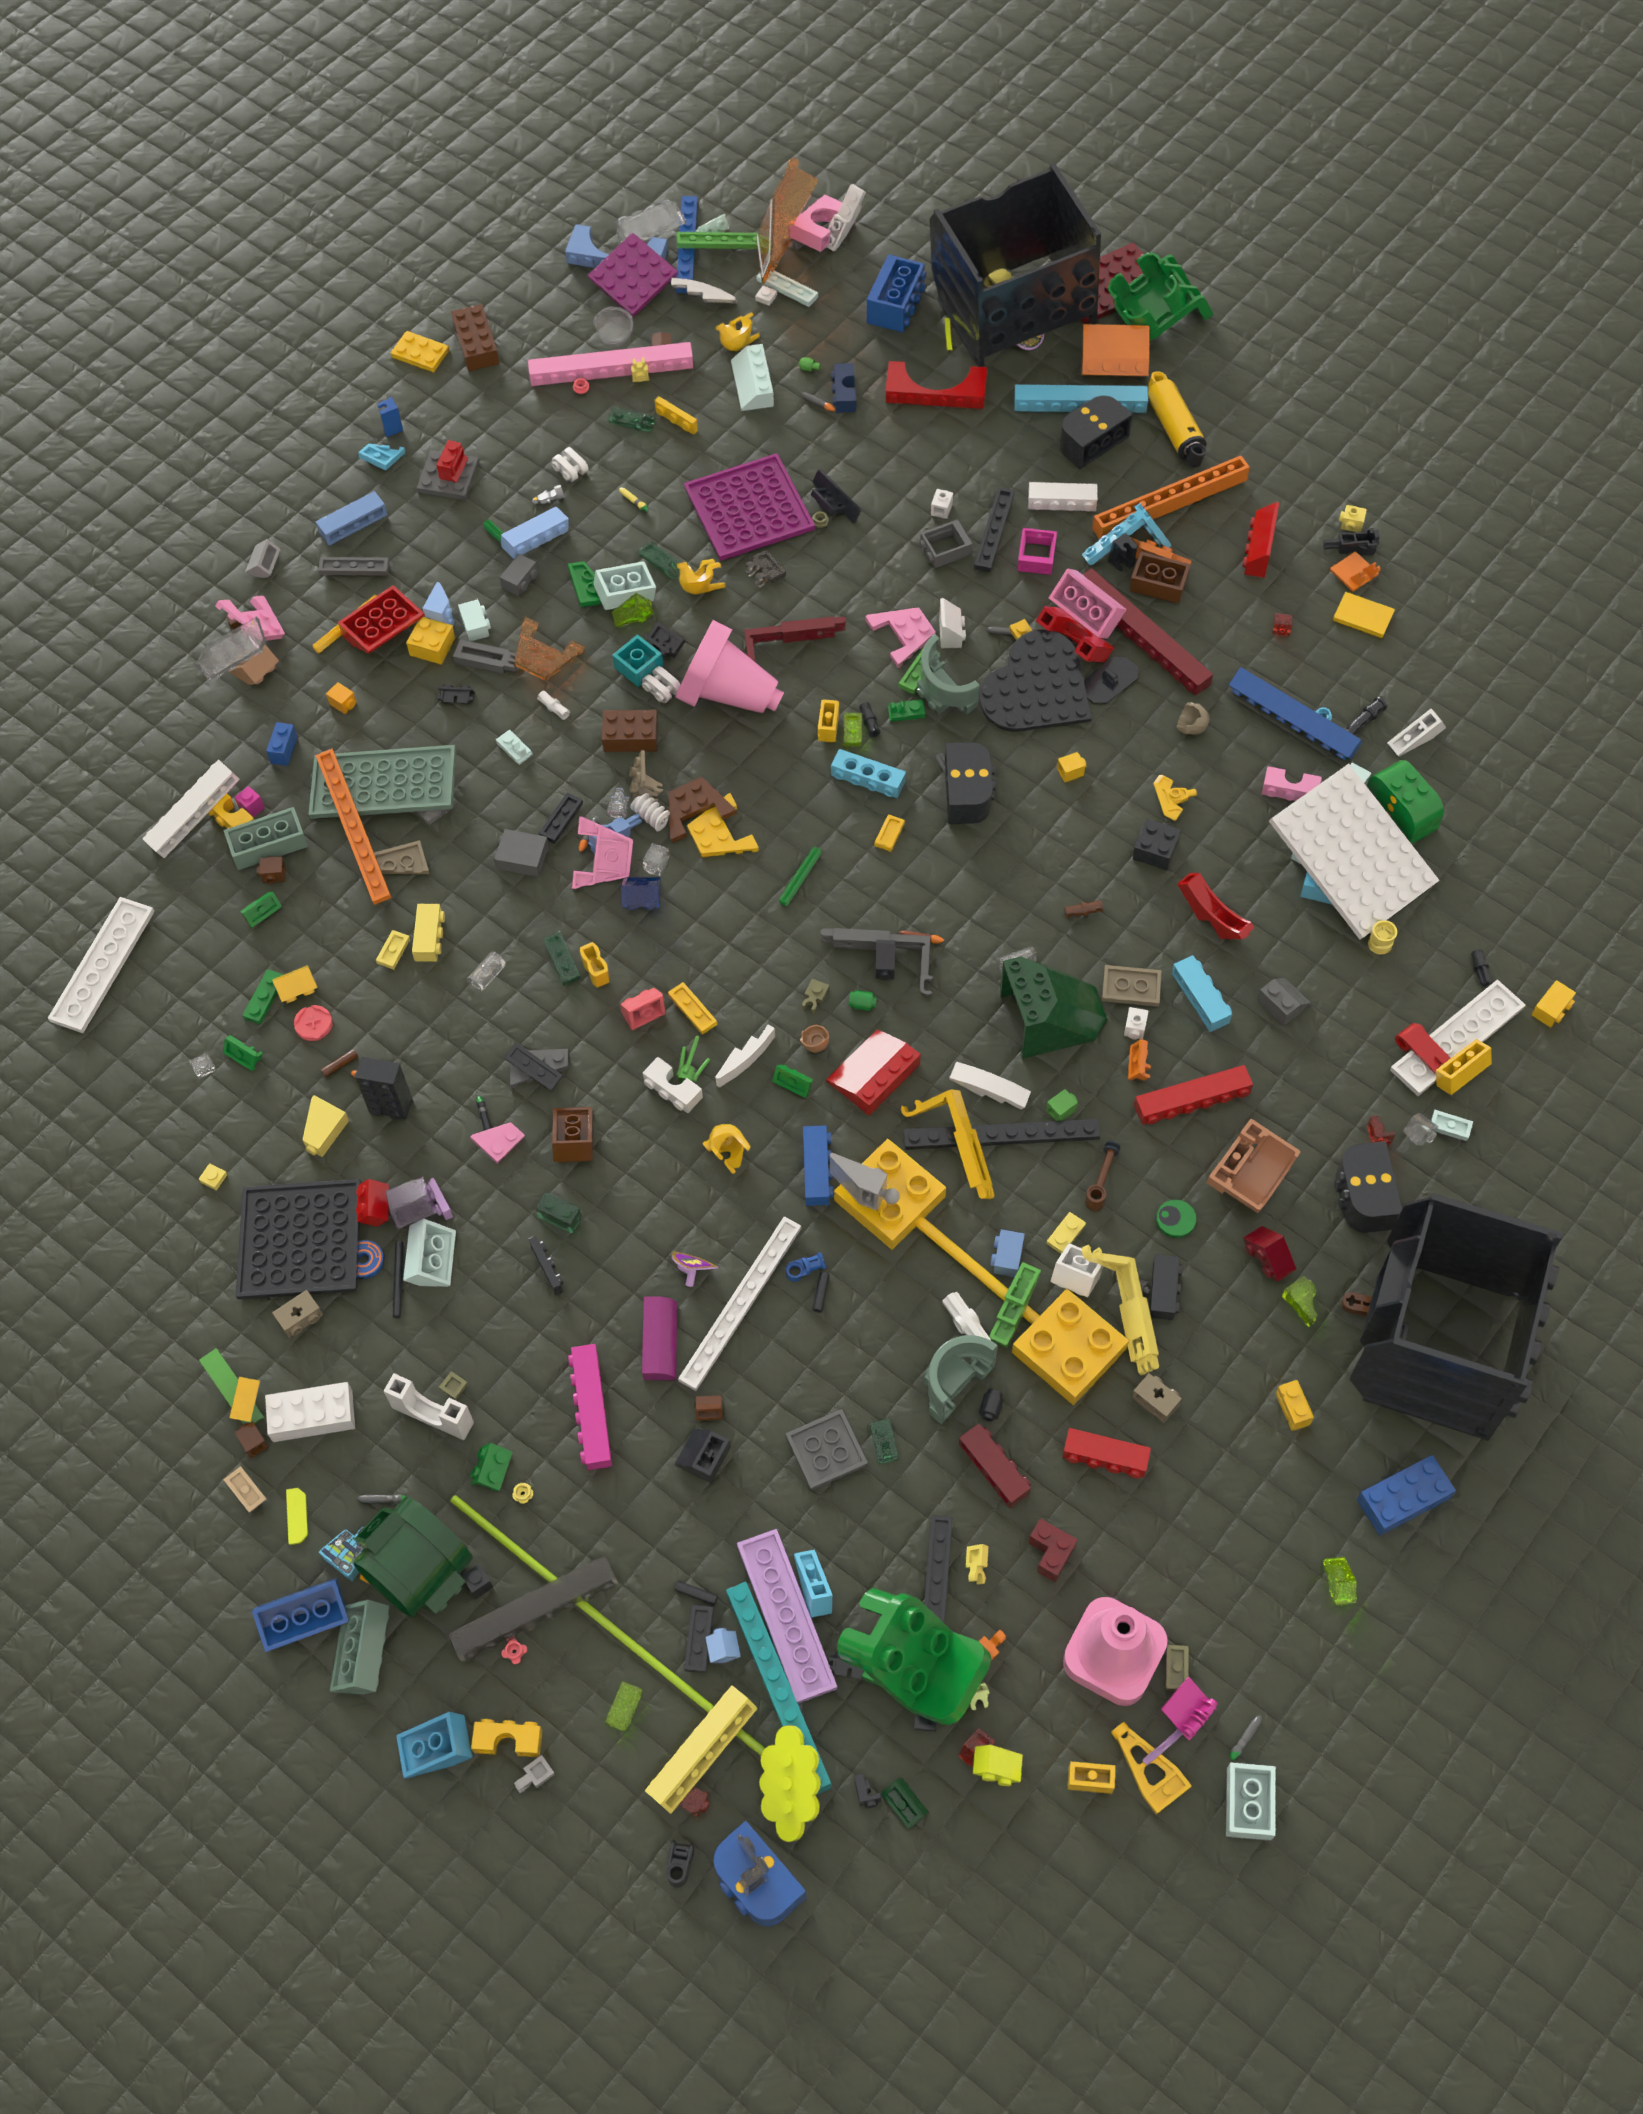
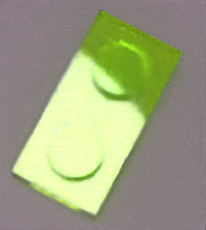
[844,713,862,746]
[605,1681,643,1732]

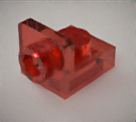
[1272,613,1292,636]
[1367,1116,1396,1145]
[959,1728,996,1767]
[679,1787,711,1817]

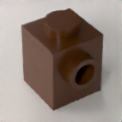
[257,856,286,884]

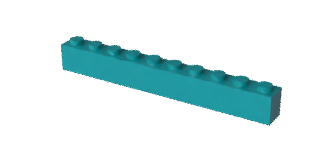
[726,1582,831,1796]

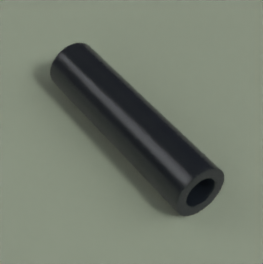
[812,1272,830,1313]
[674,1580,718,1606]

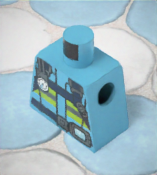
[319,1527,364,1582]

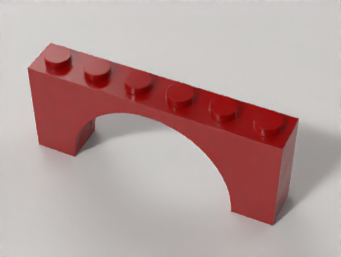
[885,361,987,409]

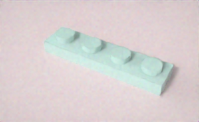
[757,267,818,307]

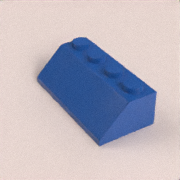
[252,1578,349,1652]

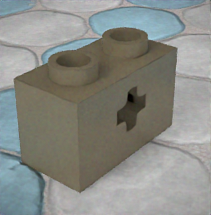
[272,1290,323,1338]
[1132,1373,1182,1423]

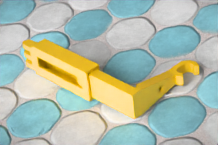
[901,1089,994,1199]

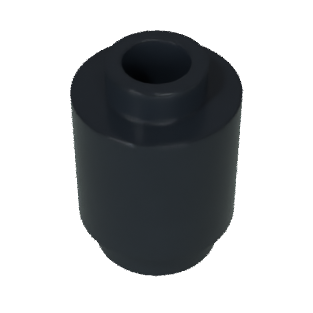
[979,1389,1004,1422]

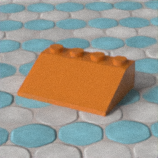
[1081,324,1149,377]

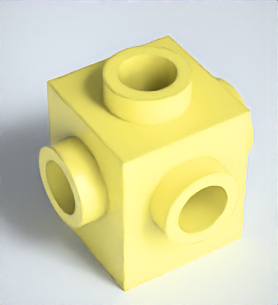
[1339,505,1367,532]

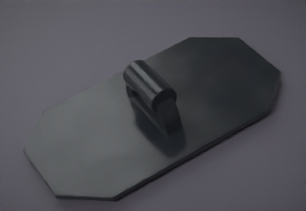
[1084,657,1139,703]

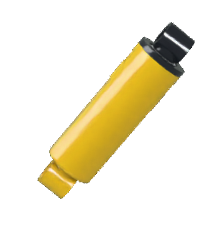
[1147,372,1207,467]

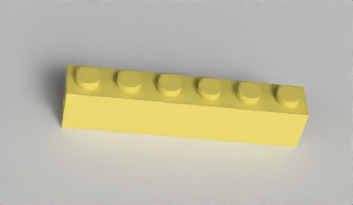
[645,1686,758,1814]

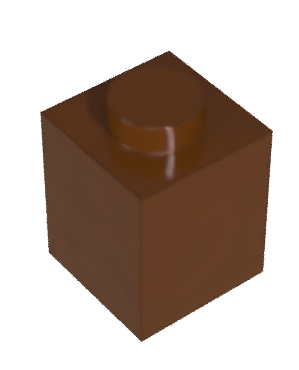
[234,1421,269,1458]

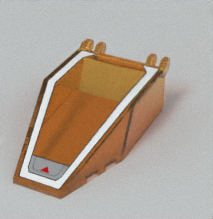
[756,158,818,284]

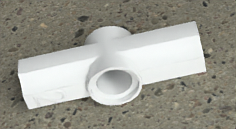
[942,1292,991,1340]

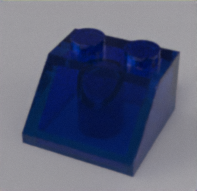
[621,877,661,910]

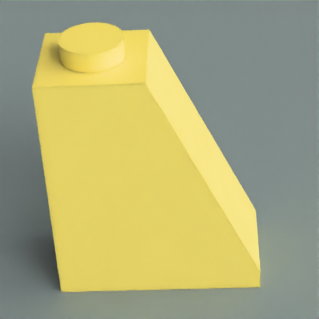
[303,1095,349,1157]

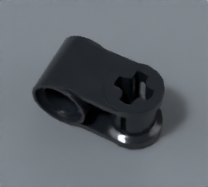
[666,1840,695,1888]

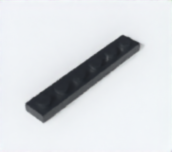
[974,487,1015,572]

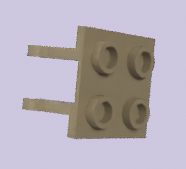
[629,750,663,802]

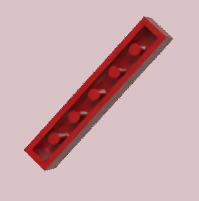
[1134,1065,1253,1125]

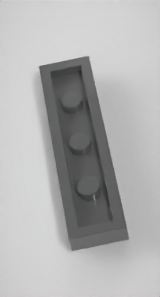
[318,557,389,576]

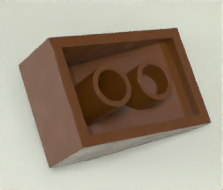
[552,1107,593,1162]

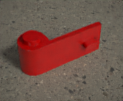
[1395,1023,1451,1075]

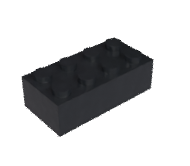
[355,1057,413,1119]

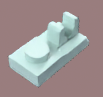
[496,730,533,765]

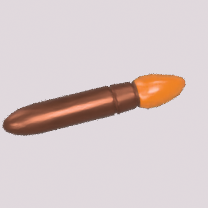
[899,930,944,944]

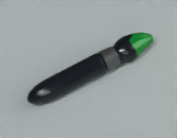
[476,1096,491,1131]

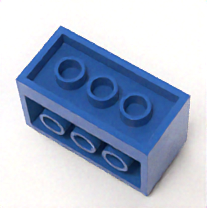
[867,254,927,333]

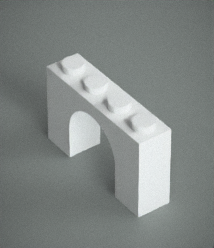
[384,1373,474,1440]

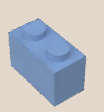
[990,1229,1024,1277]

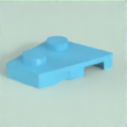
[358,444,405,470]

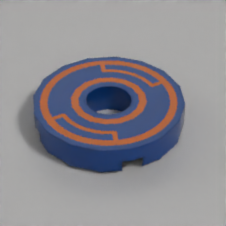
[358,1240,384,1279]

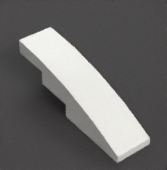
[671,278,736,303]
[715,1025,775,1087]
[949,1062,1031,1110]

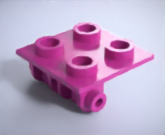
[1161,1677,1218,1741]

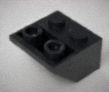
[674,1429,731,1483]

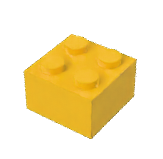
[406,617,455,665]

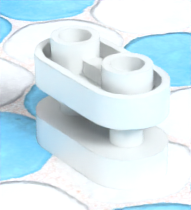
[552,447,589,482]
[642,666,680,703]

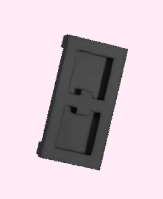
[1108,533,1138,571]

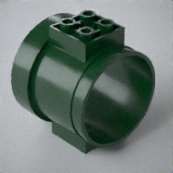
[351,1496,473,1619]

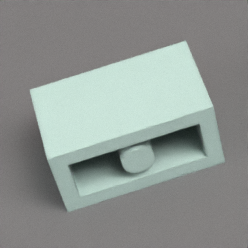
[458,599,491,642]

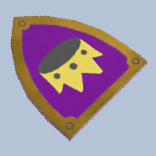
[672,1251,718,1287]

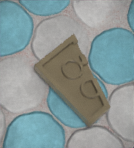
[374,840,430,874]

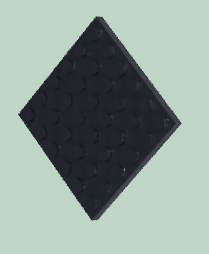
[236,1179,362,1300]

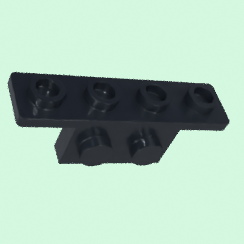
[811,469,861,523]

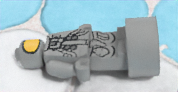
[532,485,565,505]

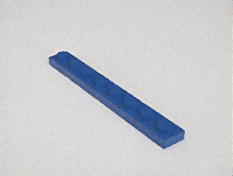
[676,196,698,293]

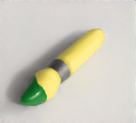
[619,488,648,512]

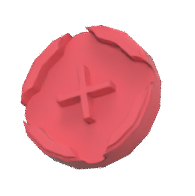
[294,1005,333,1041]

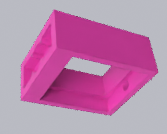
[1017,528,1057,575]

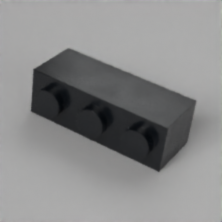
[1149,1254,1182,1320]

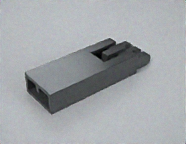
[453,639,521,674]

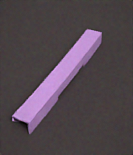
[1142,1729,1183,1765]

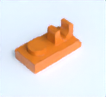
[1128,1039,1151,1081]

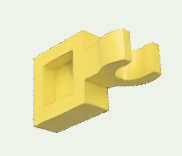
[966,1544,988,1585]

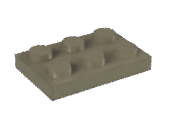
[1102,965,1162,1007]

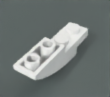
[827,184,866,251]

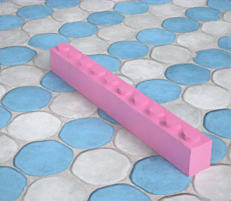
[528,342,693,386]

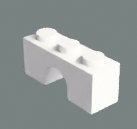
[643,1057,703,1113]

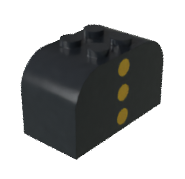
[1060,396,1133,470]
[944,742,996,824]
[1334,1141,1402,1233]

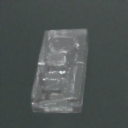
[607,788,630,818]

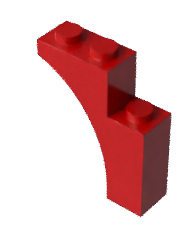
[1177,873,1254,940]

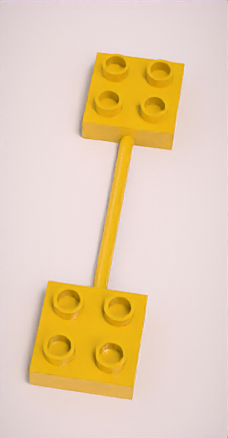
[834,1139,1129,1406]

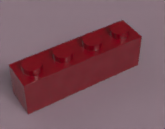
[959,1424,1031,1509]

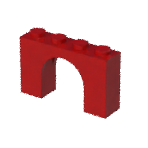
[1036,606,1114,662]

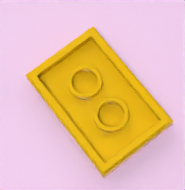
[1333,592,1395,638]

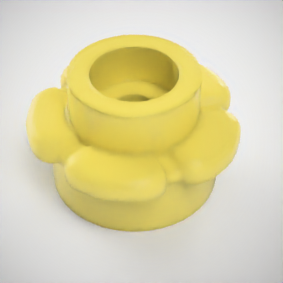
[512,1483,533,1504]

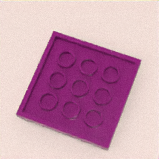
[588,232,678,317]

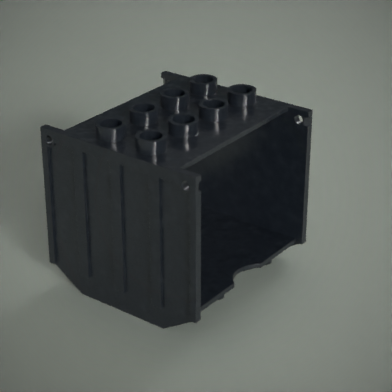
[929,163,1101,367]
[1349,1193,1563,1441]

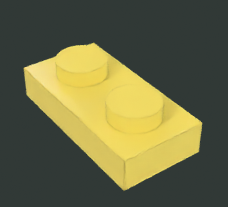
[376,930,410,970]
[1046,1212,1086,1254]

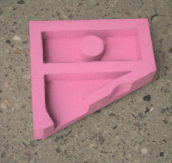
[470,1122,525,1164]

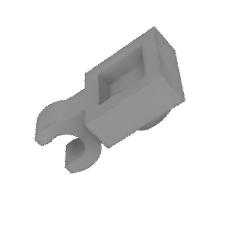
[514,1755,555,1793]

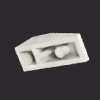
[1388,709,1446,756]

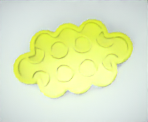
[759,1725,821,1842]

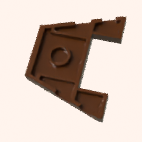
[669,777,737,843]

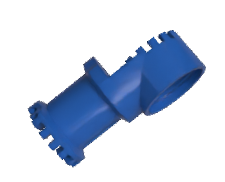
[786,1252,826,1282]

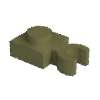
[802,979,829,1013]

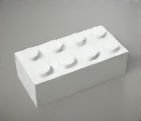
[265,1382,355,1442]

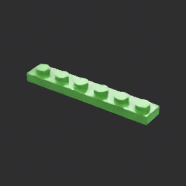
[676,232,772,249]

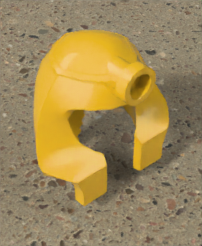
[715,312,759,351]
[677,559,725,595]
[703,1124,750,1174]

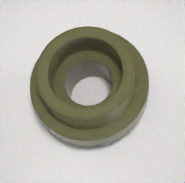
[812,512,829,528]

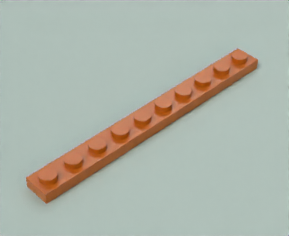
[316,749,392,905]

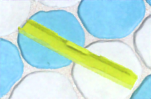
[945,318,952,352]

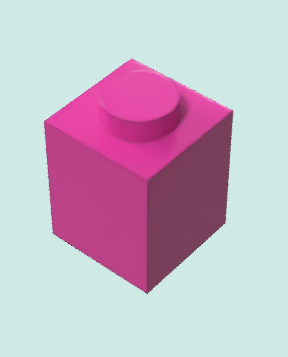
[235,786,265,818]

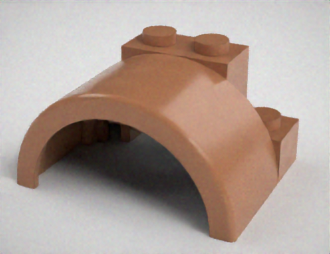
[1206,1119,1300,1213]

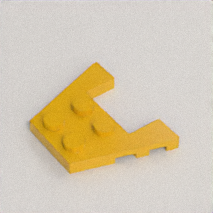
[687,793,759,857]

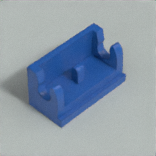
[378,397,403,437]

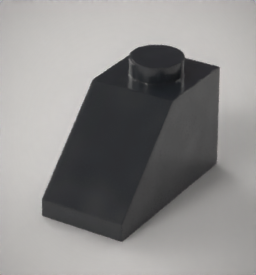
[876,940,895,980]

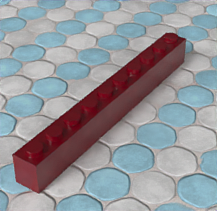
[1083,568,1213,696]

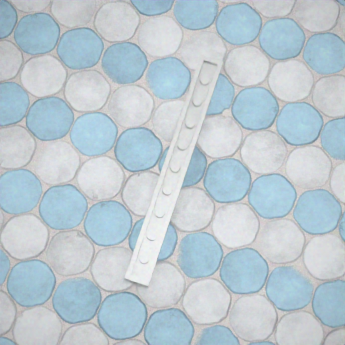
[678,1217,801,1391]

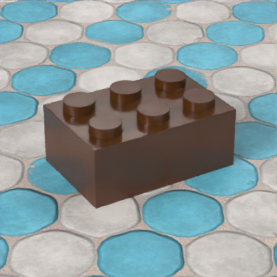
[1129,552,1191,604]
[602,710,658,752]

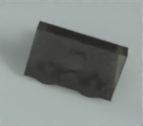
[736,1834,769,1897]

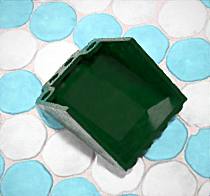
[1000,956,1107,1059]

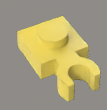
[631,357,649,382]

